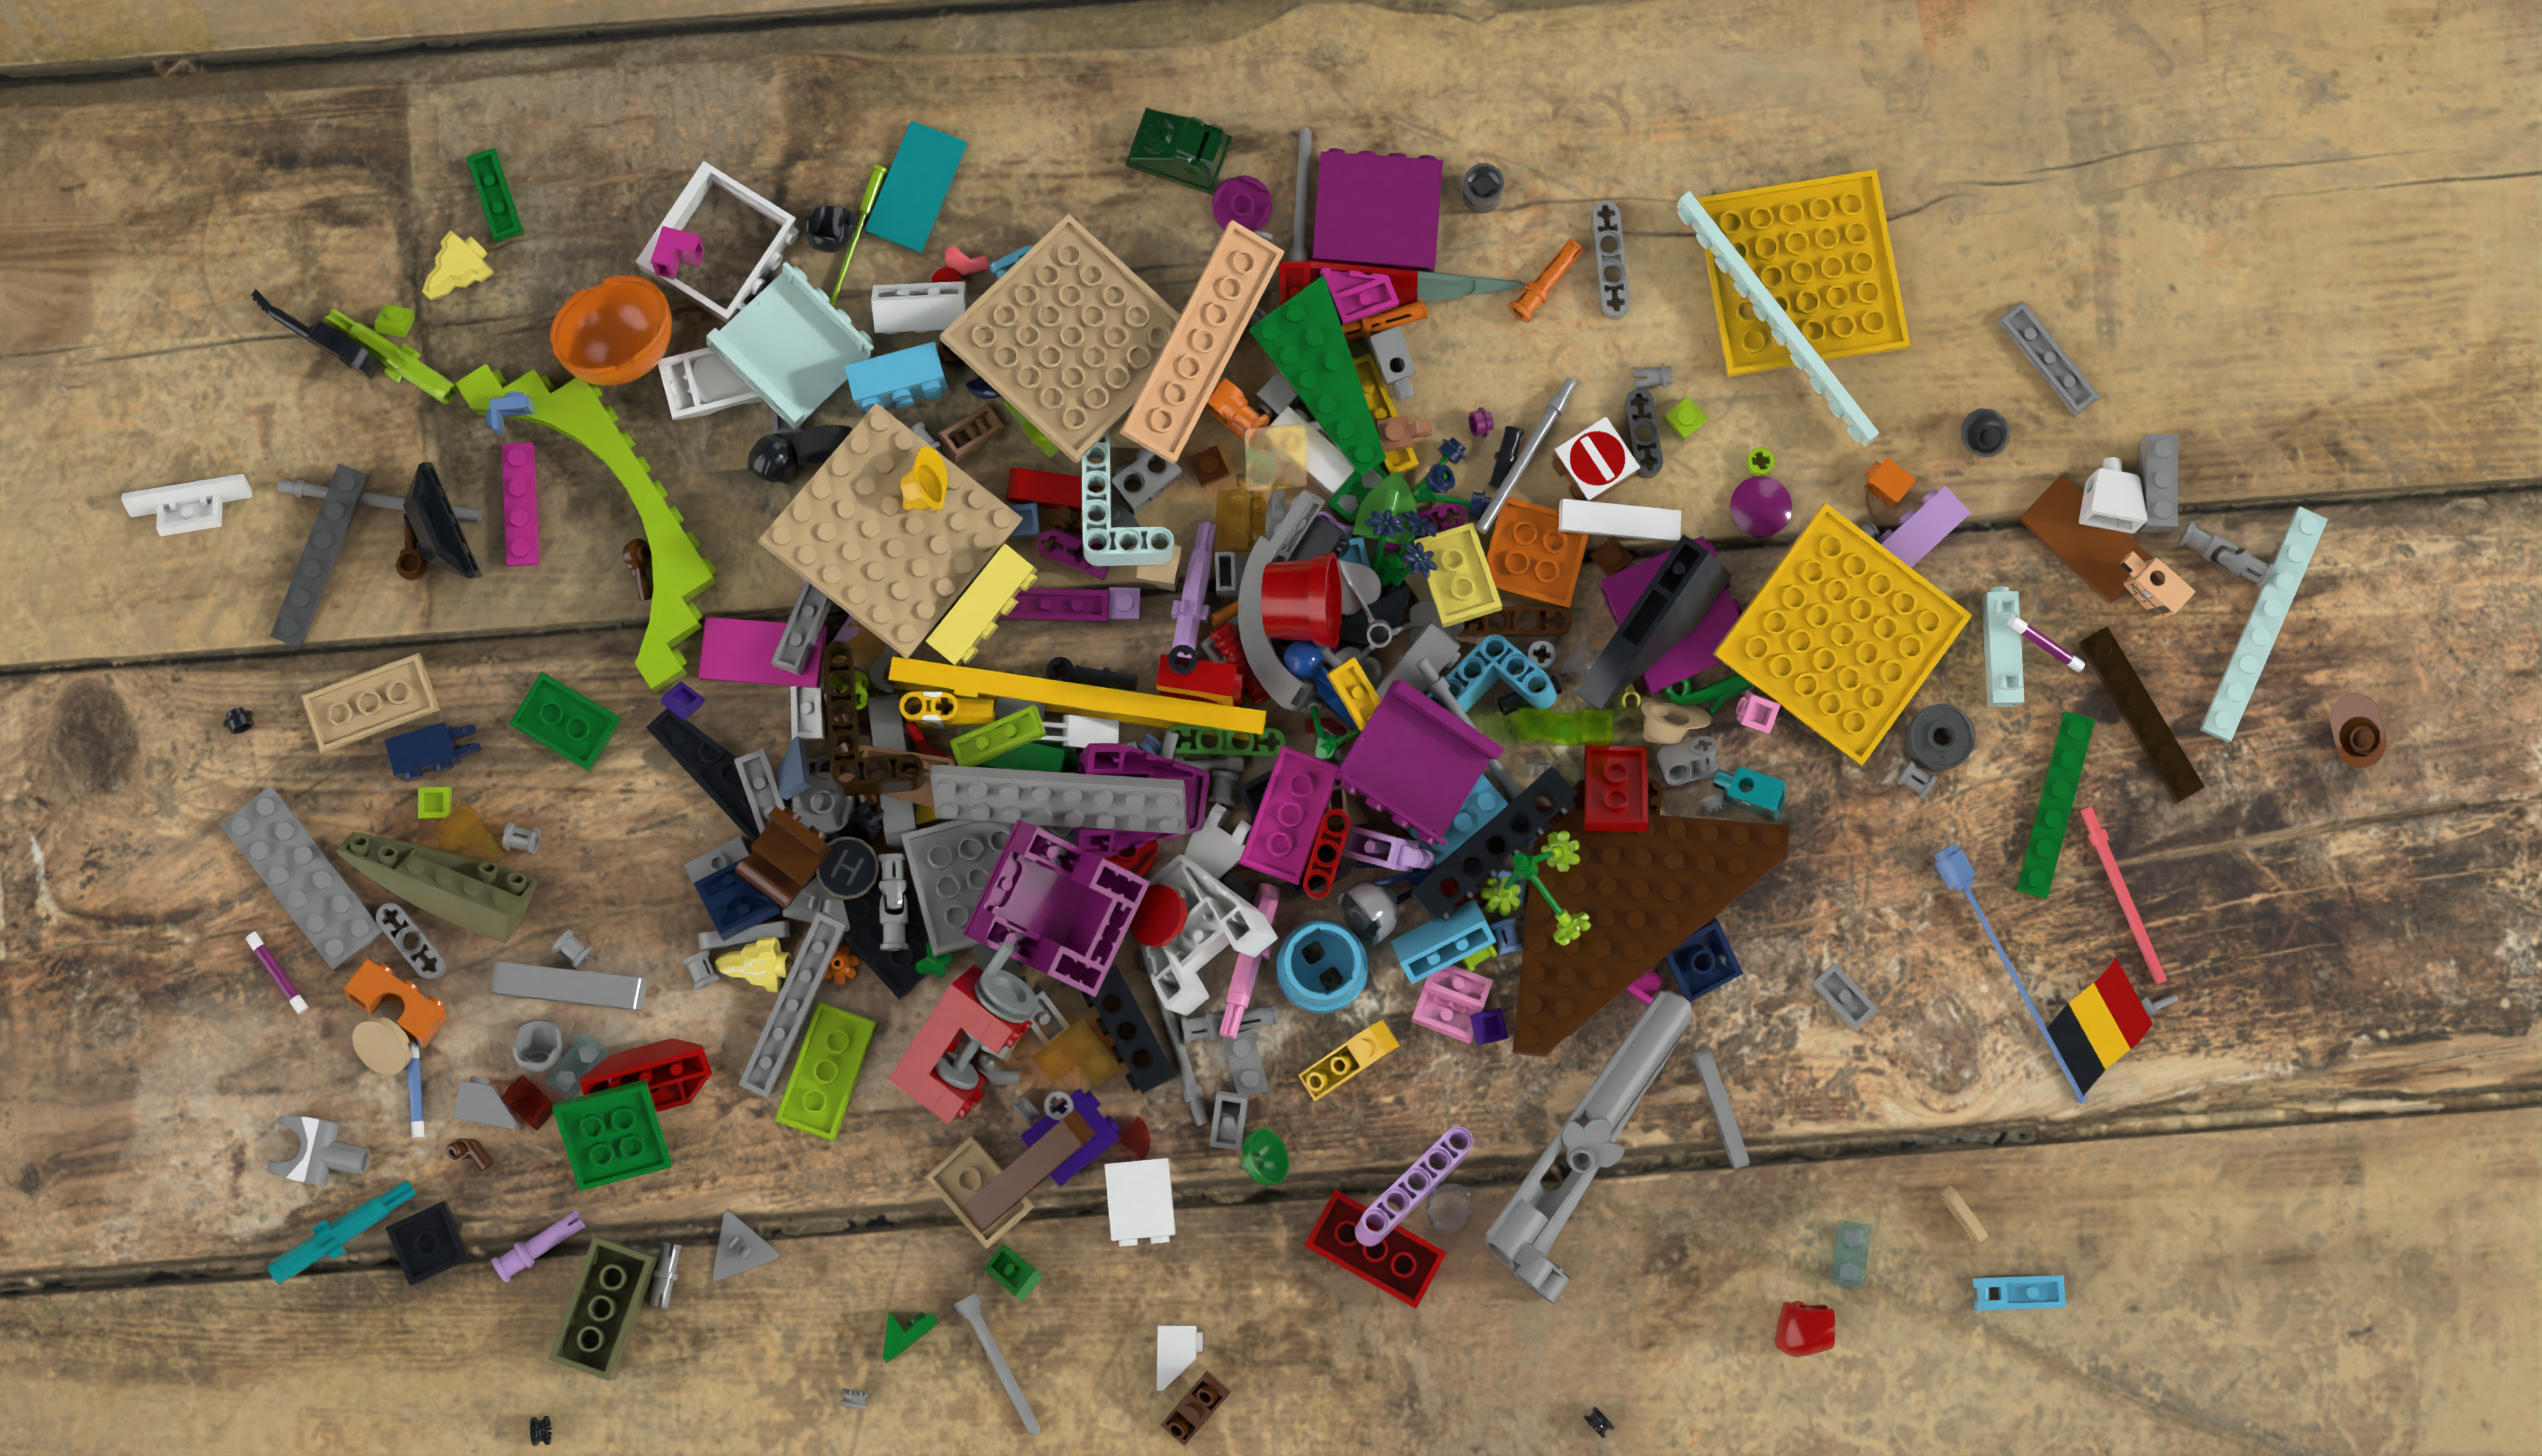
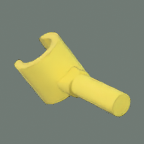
[1620,683,1641,708]

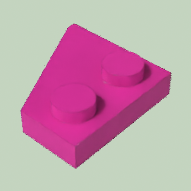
[1319,268,1399,327]

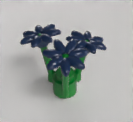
[1365,509,1438,587]

